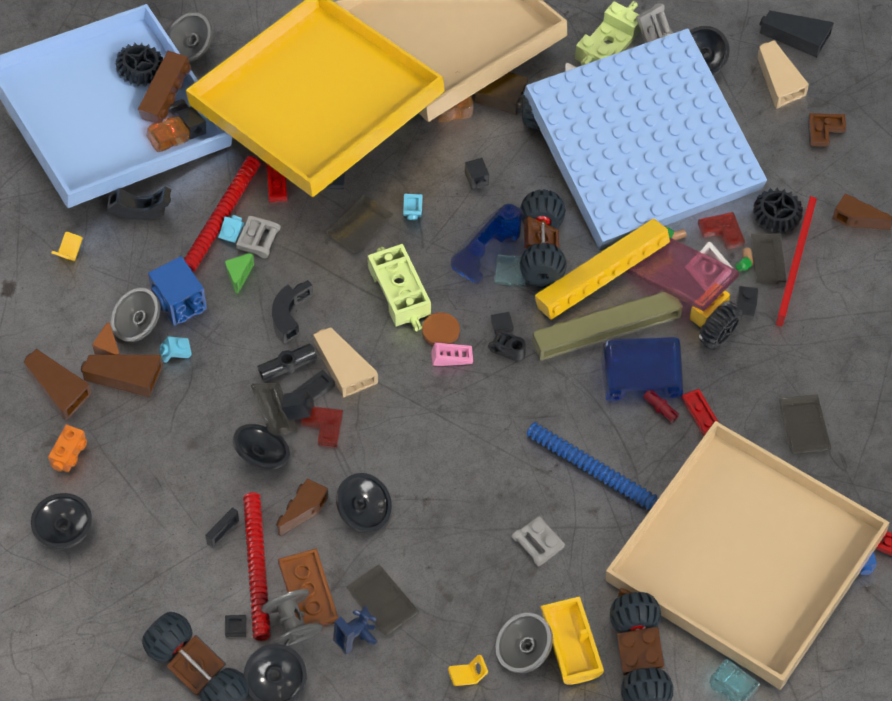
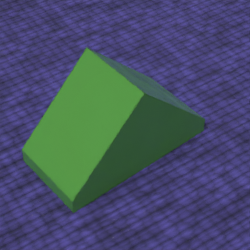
[225,253,254,293]

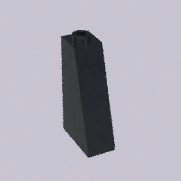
[759,10,834,58]

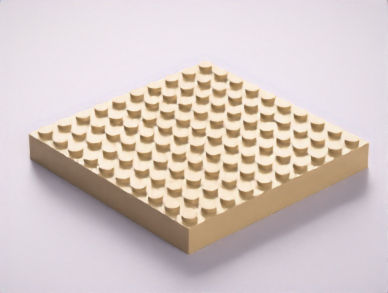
[335,0,567,122]
[606,421,890,690]

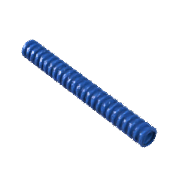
[526,422,659,510]

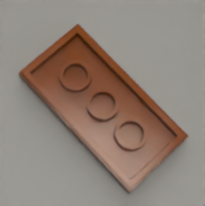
[278,548,338,627]

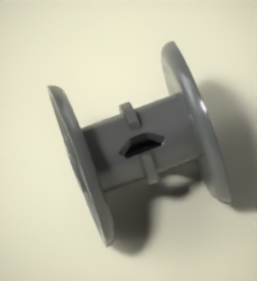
[261,589,323,646]

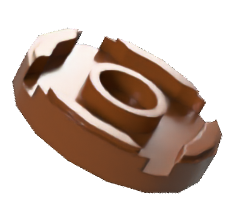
[422,312,460,346]

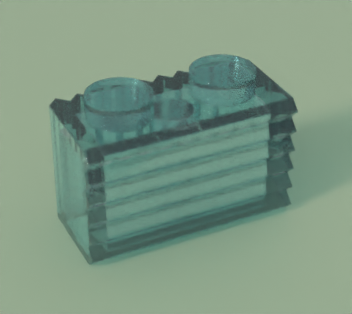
[709,659,760,701]

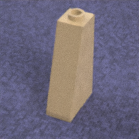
[757,40,809,109]
[313,327,378,398]

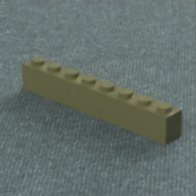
[532,289,683,361]

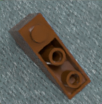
[832,193,892,230]
[276,478,329,536]

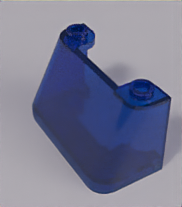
[451,204,522,284]
[601,337,683,401]

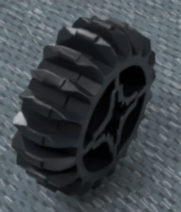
[115,42,163,87]
[753,187,803,234]
[699,301,743,350]

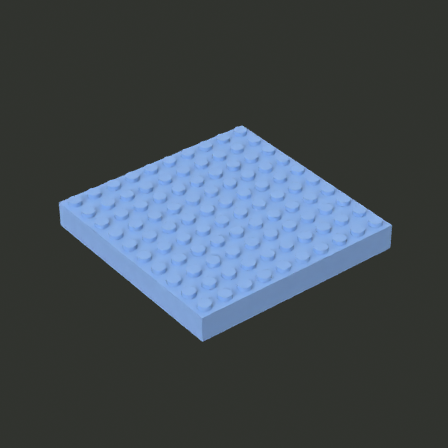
[0,4,232,208]
[524,29,767,250]

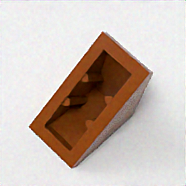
[92,323,120,355]

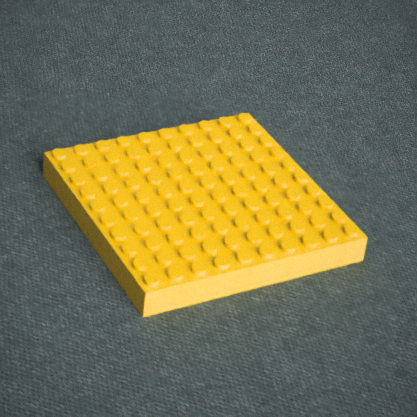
[186,0,445,197]

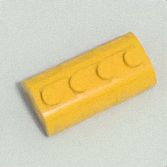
[540,597,604,685]

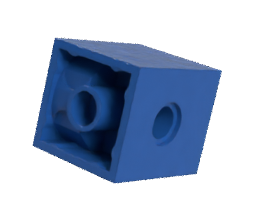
[148,256,207,326]

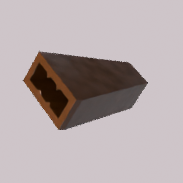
[24,349,92,421]
[81,355,163,397]

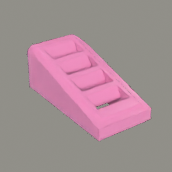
[431,343,473,366]

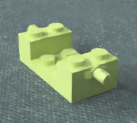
[575,1,641,65]
[368,244,431,331]

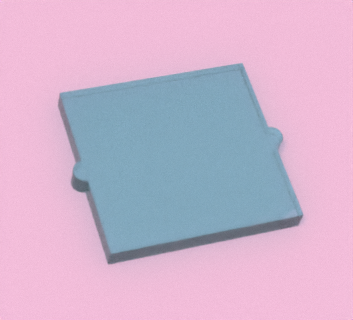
[494,255,526,287]

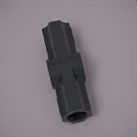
[257,343,317,382]

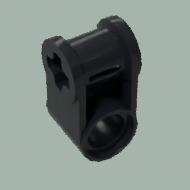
[488,329,526,361]

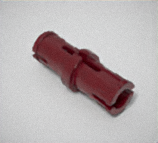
[643,389,680,423]

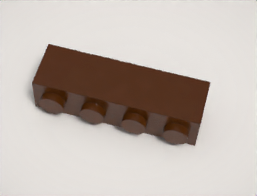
[138,51,191,125]

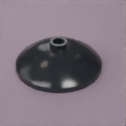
[690,26,730,75]
[233,424,290,469]
[336,473,392,532]
[31,493,92,549]
[243,644,307,701]

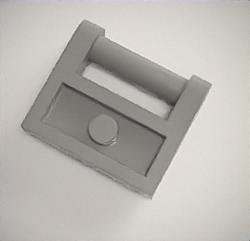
[636,3,673,43]
[236,215,281,258]
[512,516,565,566]

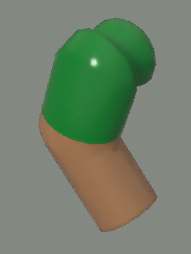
[665,226,687,242]
[735,248,753,272]

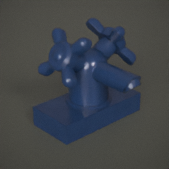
[333,606,378,655]

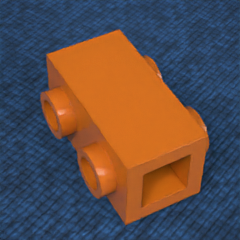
[48,425,87,473]

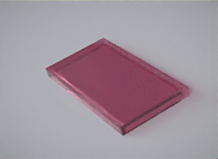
[625,237,739,311]

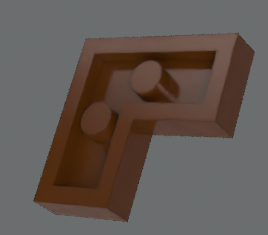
[808,113,846,147]

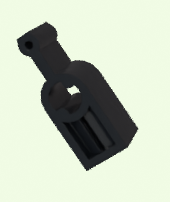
[168,99,206,140]

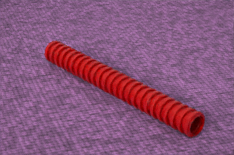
[184,156,261,272]
[243,492,271,641]

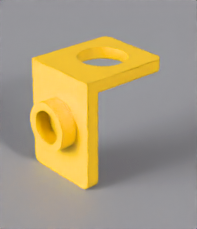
[51,232,83,261]
[448,655,488,686]

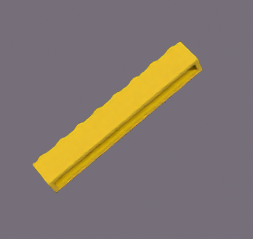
[535,218,670,320]

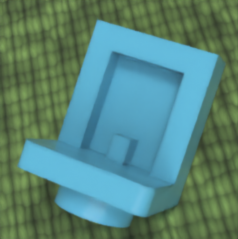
[403,194,423,220]
[218,215,246,243]
[159,336,192,362]

